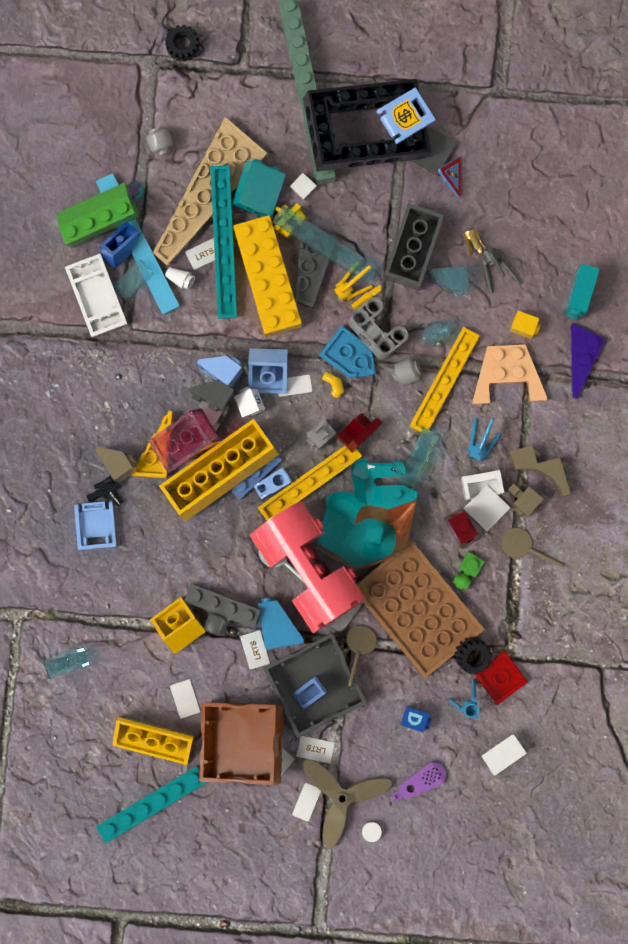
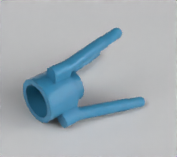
[467,418,501,462]
[448,679,479,719]

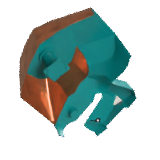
[315,459,417,569]

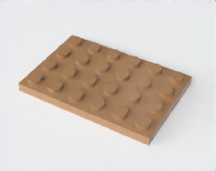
[357,540,485,678]

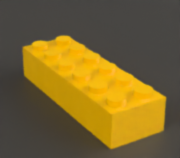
[233,215,302,338]
[159,418,279,522]

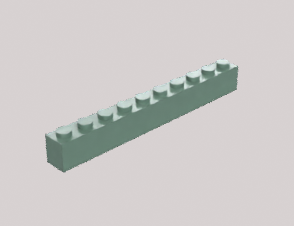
[279,0,335,186]

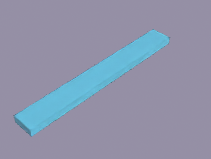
[96,173,180,315]

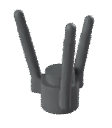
[481,248,521,293]

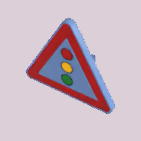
[438,157,461,198]

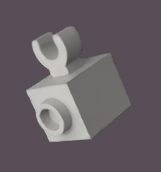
[306,419,336,450]

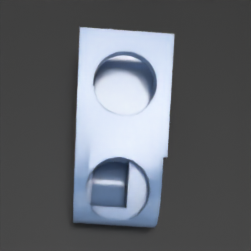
[254,468,293,500]

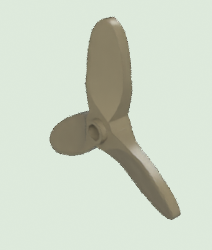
[303,759,392,849]

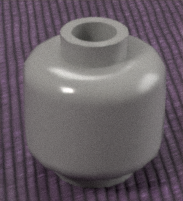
[146,126,174,155]
[392,358,422,386]

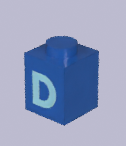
[400,706,431,733]

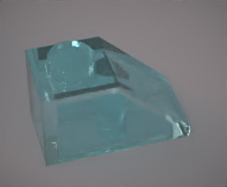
[428,266,469,296]
[43,647,89,679]

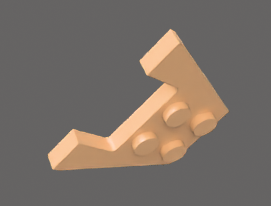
[472,344,547,405]

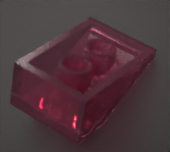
[149,408,221,473]

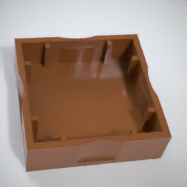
[199,702,283,785]

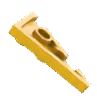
[131,411,174,479]

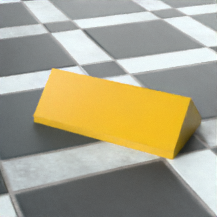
[112,716,195,765]

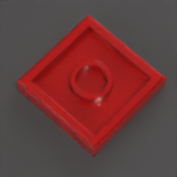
[474,651,528,705]

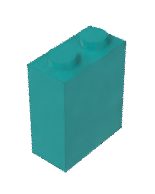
[232,159,286,217]
[563,263,600,320]

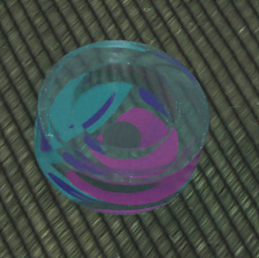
[127,181,145,201]

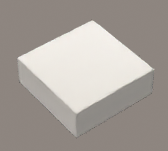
[290,173,317,200]

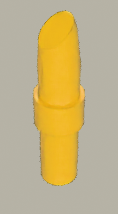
[351,285,381,310]

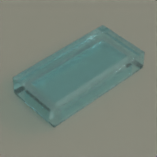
[113,260,154,300]

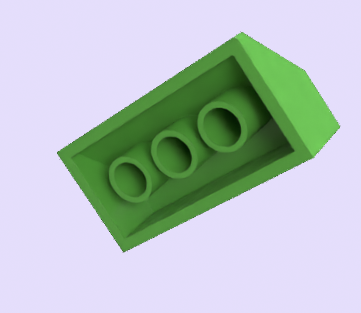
[57,182,140,248]

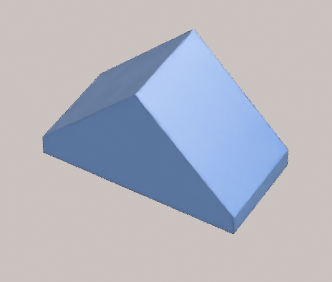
[292,676,327,710]

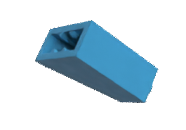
[258,597,304,650]

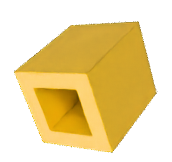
[510,311,541,339]

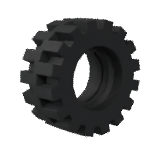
[165,25,200,62]
[454,637,492,674]

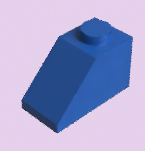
[99,221,140,268]

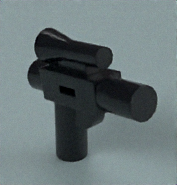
[86,476,124,506]

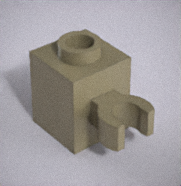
[508,483,543,517]

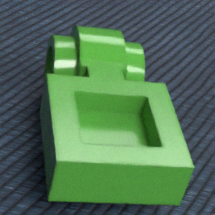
[452,552,485,590]

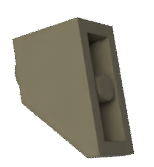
[95,447,138,483]

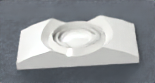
[65,254,127,338]

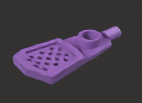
[392,762,446,801]

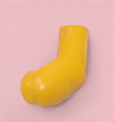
[322,371,344,398]

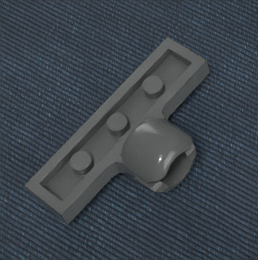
[185,584,262,636]

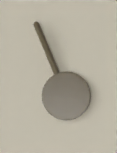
[501,528,563,567]
[346,625,377,687]

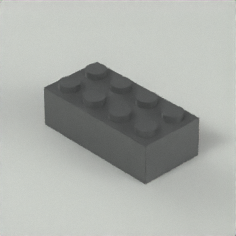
[383,203,444,291]

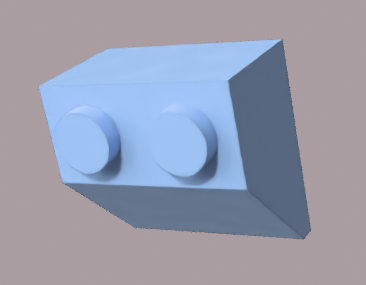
[248,348,288,394]
[197,356,243,388]

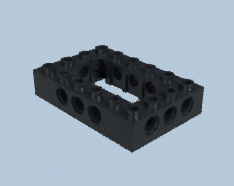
[303,79,431,172]

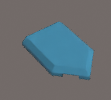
[319,325,376,378]

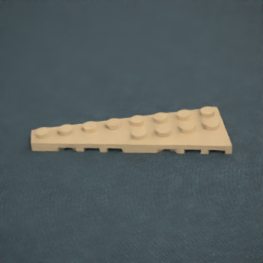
[153,117,267,266]

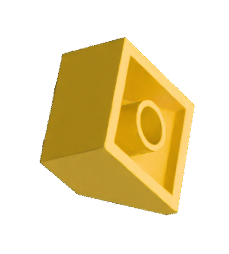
[150,597,206,655]

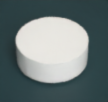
[362,822,382,842]

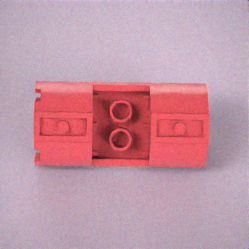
[250,501,366,633]

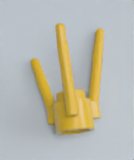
[333,261,373,302]

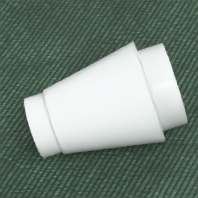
[165,267,195,290]

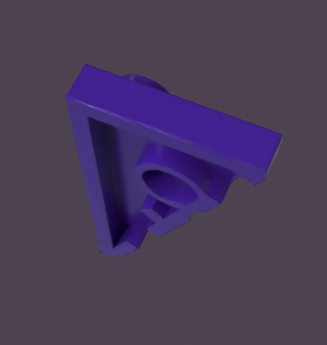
[570,323,605,399]

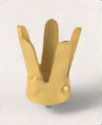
[463,227,486,257]

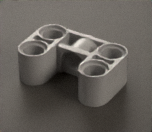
[349,298,408,359]

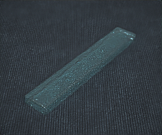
[272,205,378,284]

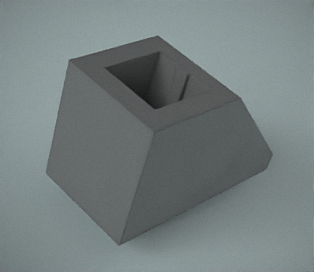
[189,380,235,412]

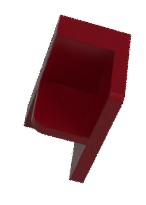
[337,413,383,453]

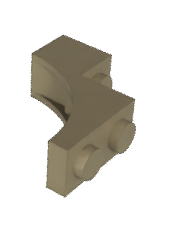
[508,445,572,498]

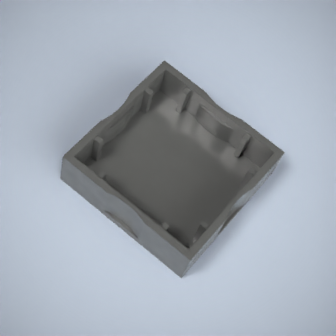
[263,633,367,738]

